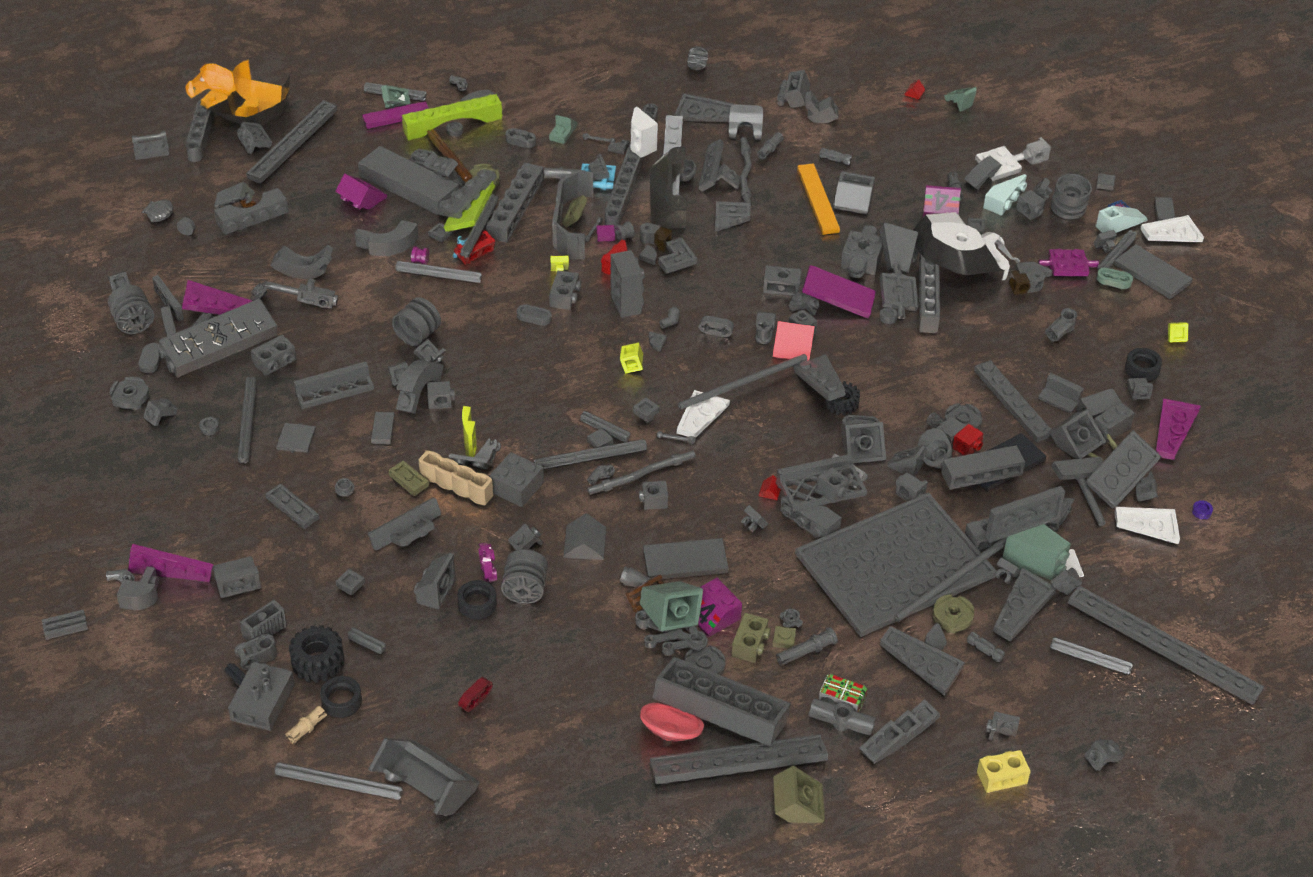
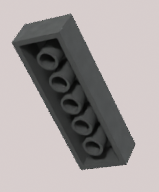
[653,657,791,746]

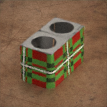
[819,674,867,712]

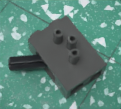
[224,662,295,731]

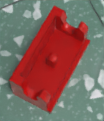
[454,231,496,265]

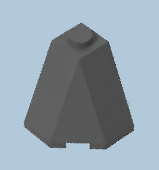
[880,223,918,275]

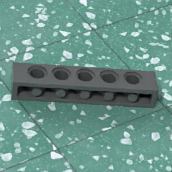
[486,162,544,243]
[919,254,940,333]

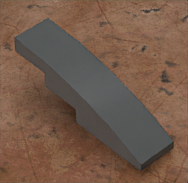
[859,699,940,764]

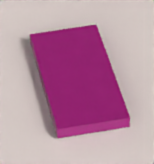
[802,265,876,318]

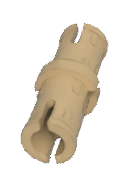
[286,706,327,744]

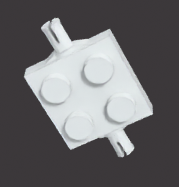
[975,146,1024,181]

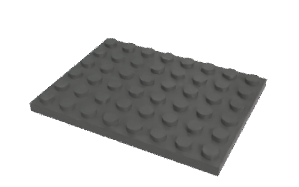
[795,492,997,637]

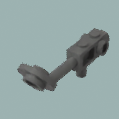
[250,278,338,309]

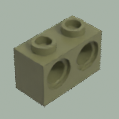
[731,613,771,663]

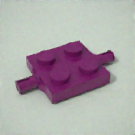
[1038,249,1099,276]

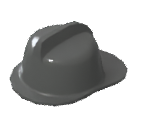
[918,428,953,468]

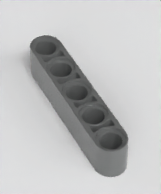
[186,99,214,162]

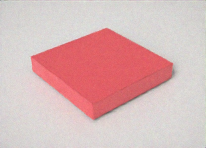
[772,321,815,360]

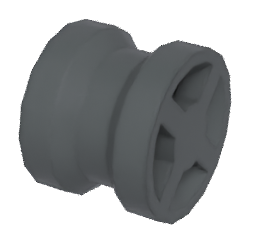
[614,221,635,241]

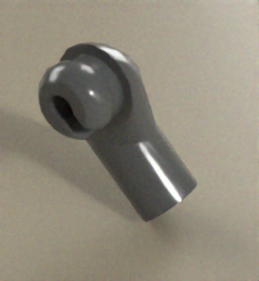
[449,75,468,91]
[659,307,680,329]
[587,465,615,485]
[106,569,135,583]

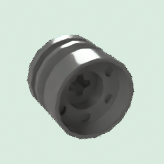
[1051,173,1092,220]
[107,285,154,334]
[392,297,441,346]
[501,549,548,604]

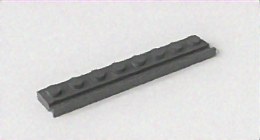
[650,734,828,784]

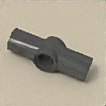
[809,698,876,736]

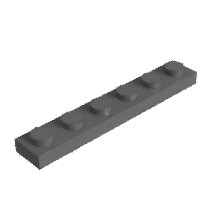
[974,360,1052,443]

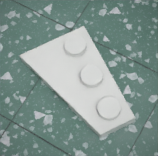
[1140,215,1204,242]
[677,390,730,438]
[1114,507,1180,544]

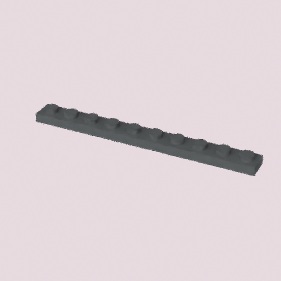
[1068,586,1264,705]

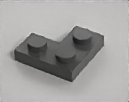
[658,238,698,274]

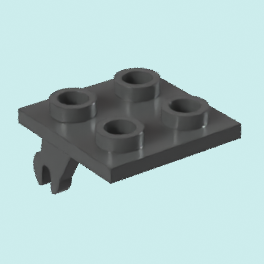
[449,438,501,470]

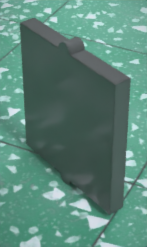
[276,423,316,453]

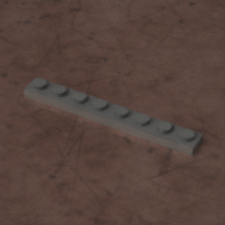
[246,101,337,184]

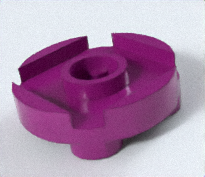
[478,542,497,583]

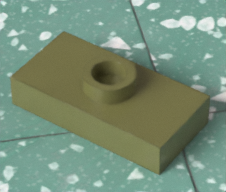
[562,195,588,228]
[388,460,429,496]

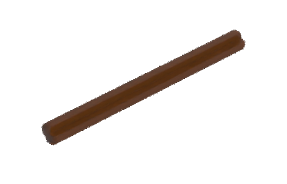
[427,129,473,183]

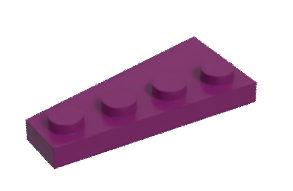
[1155,398,1201,460]
[128,544,214,582]

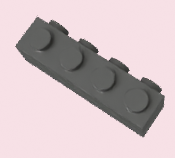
[941,445,1025,489]

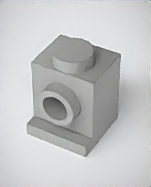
[1023,137,1051,165]

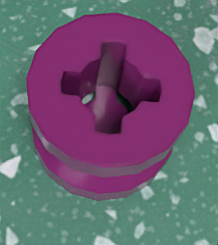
[411,246,429,265]

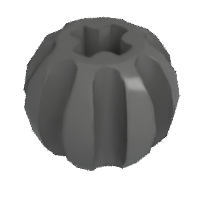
[687,46,708,70]

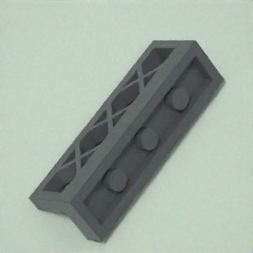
[294,362,374,409]

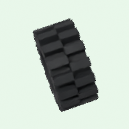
[825,381,860,416]

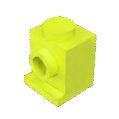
[620,343,643,374]

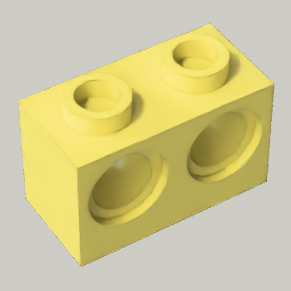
[977,750,1030,793]

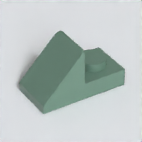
[381,85,410,109]
[944,87,977,112]
[549,115,578,144]

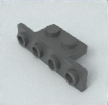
[368,497,441,551]

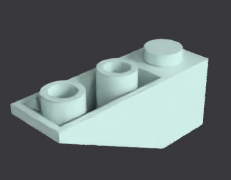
[983,174,1027,215]
[1096,206,1148,233]

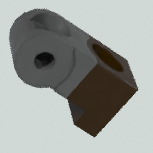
[640,223,672,252]
[1008,270,1045,295]

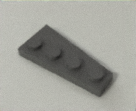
[674,93,733,122]
[794,354,846,401]
[993,568,1056,642]

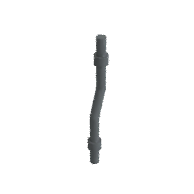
[740,137,752,203]
[587,450,696,495]

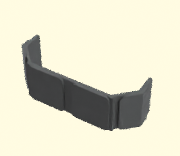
[552,170,593,260]

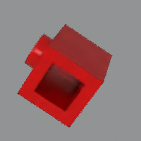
[952,424,984,456]

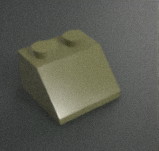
[774,766,825,823]

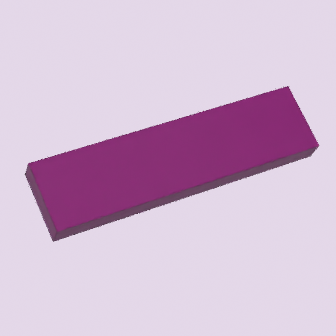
[362,101,429,129]

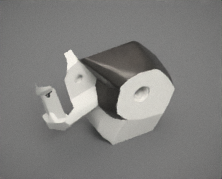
[913,212,1020,281]

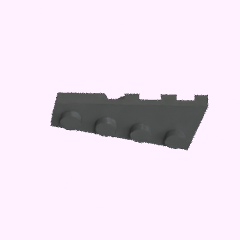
[436,169,497,219]
[880,626,965,696]

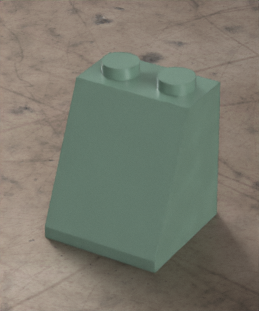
[1003,524,1071,580]
[640,581,703,631]

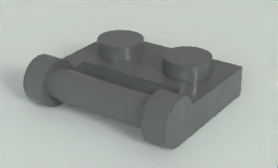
[132,131,170,160]

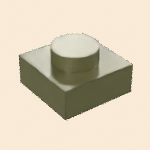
[773,626,796,649]

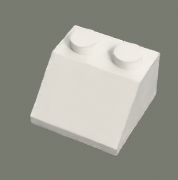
[630,107,658,158]

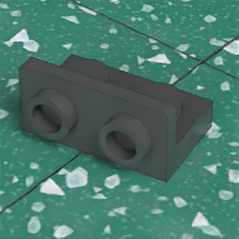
[237,122,272,154]

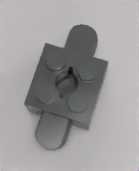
[841,225,883,278]

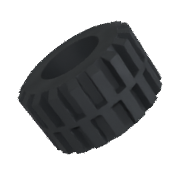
[289,625,344,683]

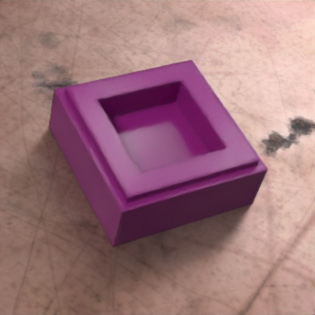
[596,225,615,242]

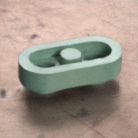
[1097,268,1133,289]

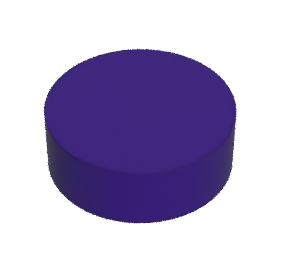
[1192,500,1213,520]

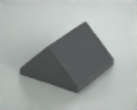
[564,513,606,560]

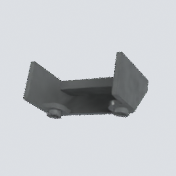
[368,738,480,816]

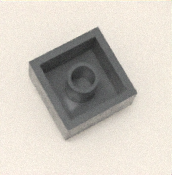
[489,452,544,507]

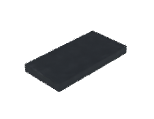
[980,433,1047,491]

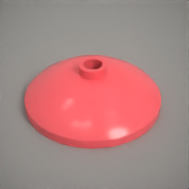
[640,703,704,741]

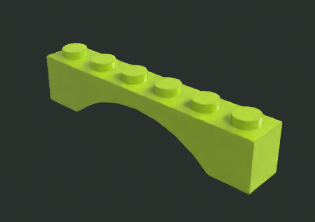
[402,94,502,140]

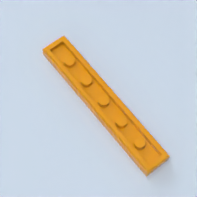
[797,163,840,235]

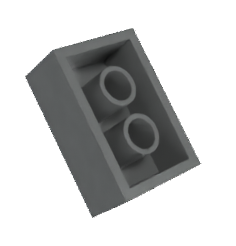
[610,250,645,318]

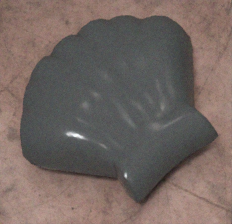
[142,199,174,222]

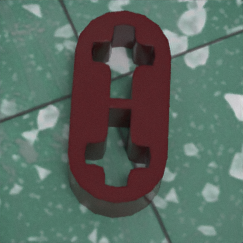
[458,677,493,712]

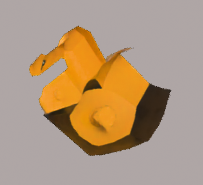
[185,60,290,126]

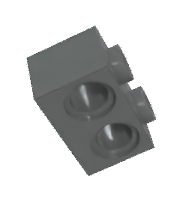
[549,270,581,310]
[251,335,297,376]

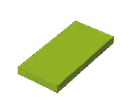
[444,182,495,232]

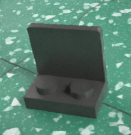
[213,556,261,598]

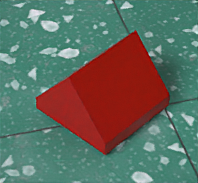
[904,79,925,100]
[759,475,782,500]

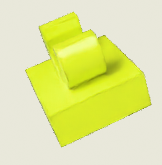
[551,256,569,274]
[1168,322,1188,342]

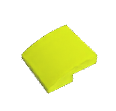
[462,406,477,457]

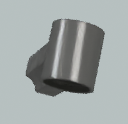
[1045,308,1077,342]

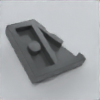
[715,201,751,232]

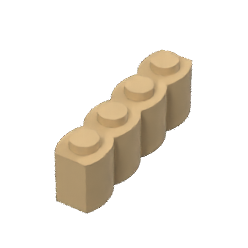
[418,451,493,505]

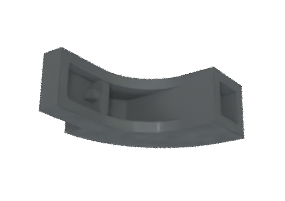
[355,220,419,256]
[270,245,334,279]
[396,360,444,414]

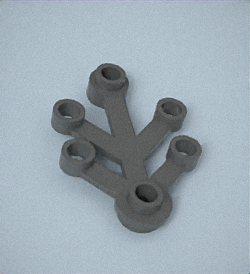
[635,610,708,655]

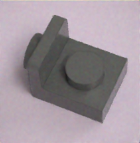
[1127,378,1153,400]
[986,711,1020,741]

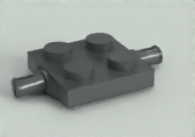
[880,264,919,319]

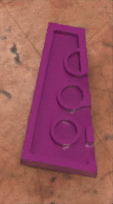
[182,280,252,315]

